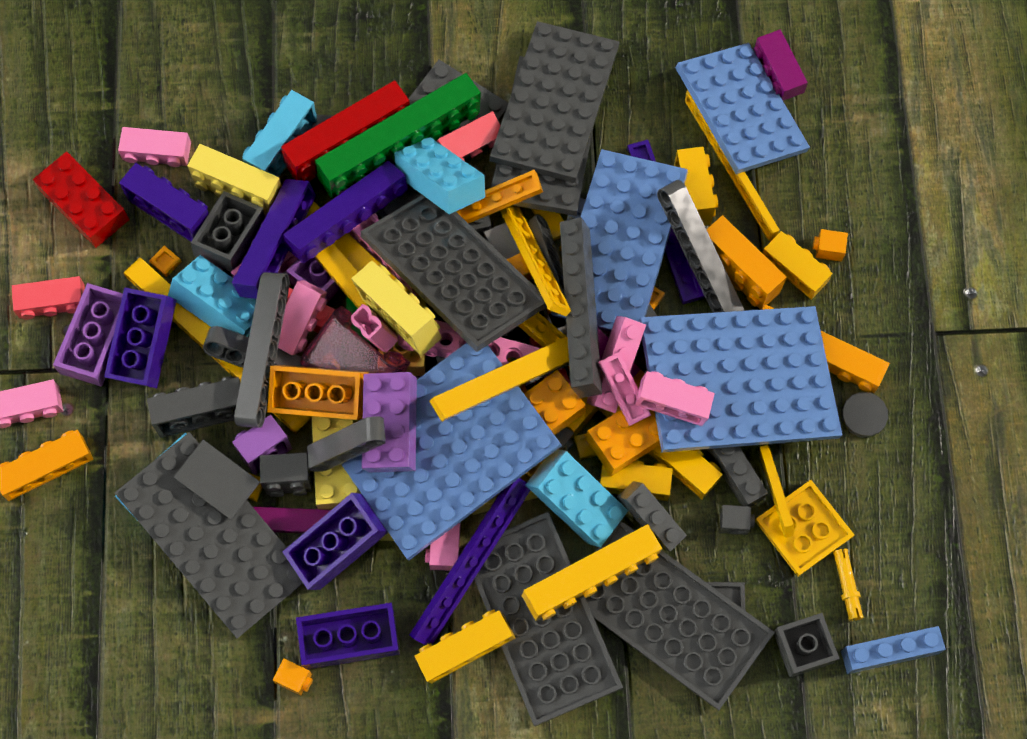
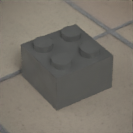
[260,453,313,497]
[774,613,839,678]

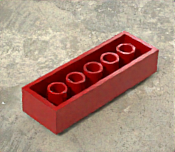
[281,80,410,182]

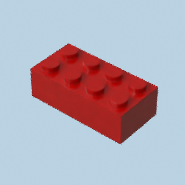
[33,151,129,248]

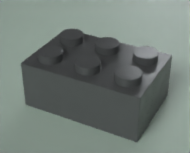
[191,191,265,272]

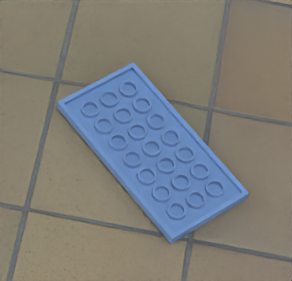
[551,149,688,332]

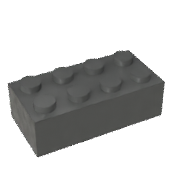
[147,376,241,438]

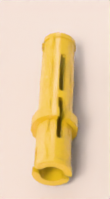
[833,548,864,621]

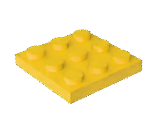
[755,480,854,577]

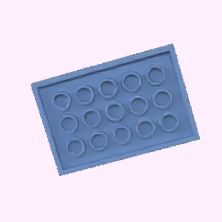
[675,43,810,174]

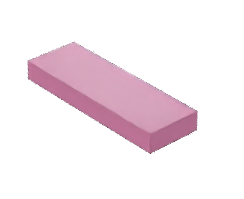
[598,352,651,426]

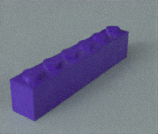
[283,161,408,264]
[232,179,316,299]

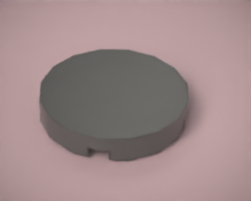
[841,392,888,438]

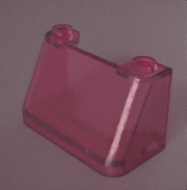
[300,306,410,374]

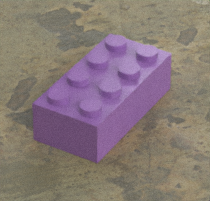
[53,283,123,387]
[362,372,417,473]

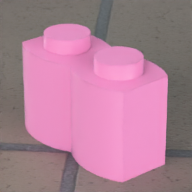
[351,304,398,352]

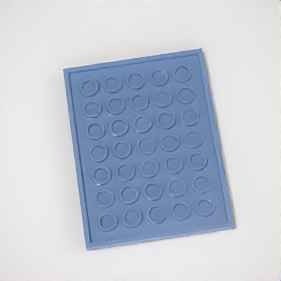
[639,306,842,453]
[341,343,562,560]

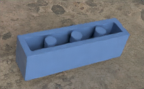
[841,626,946,674]

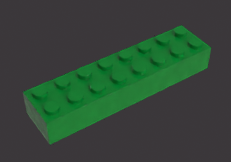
[315,73,481,199]

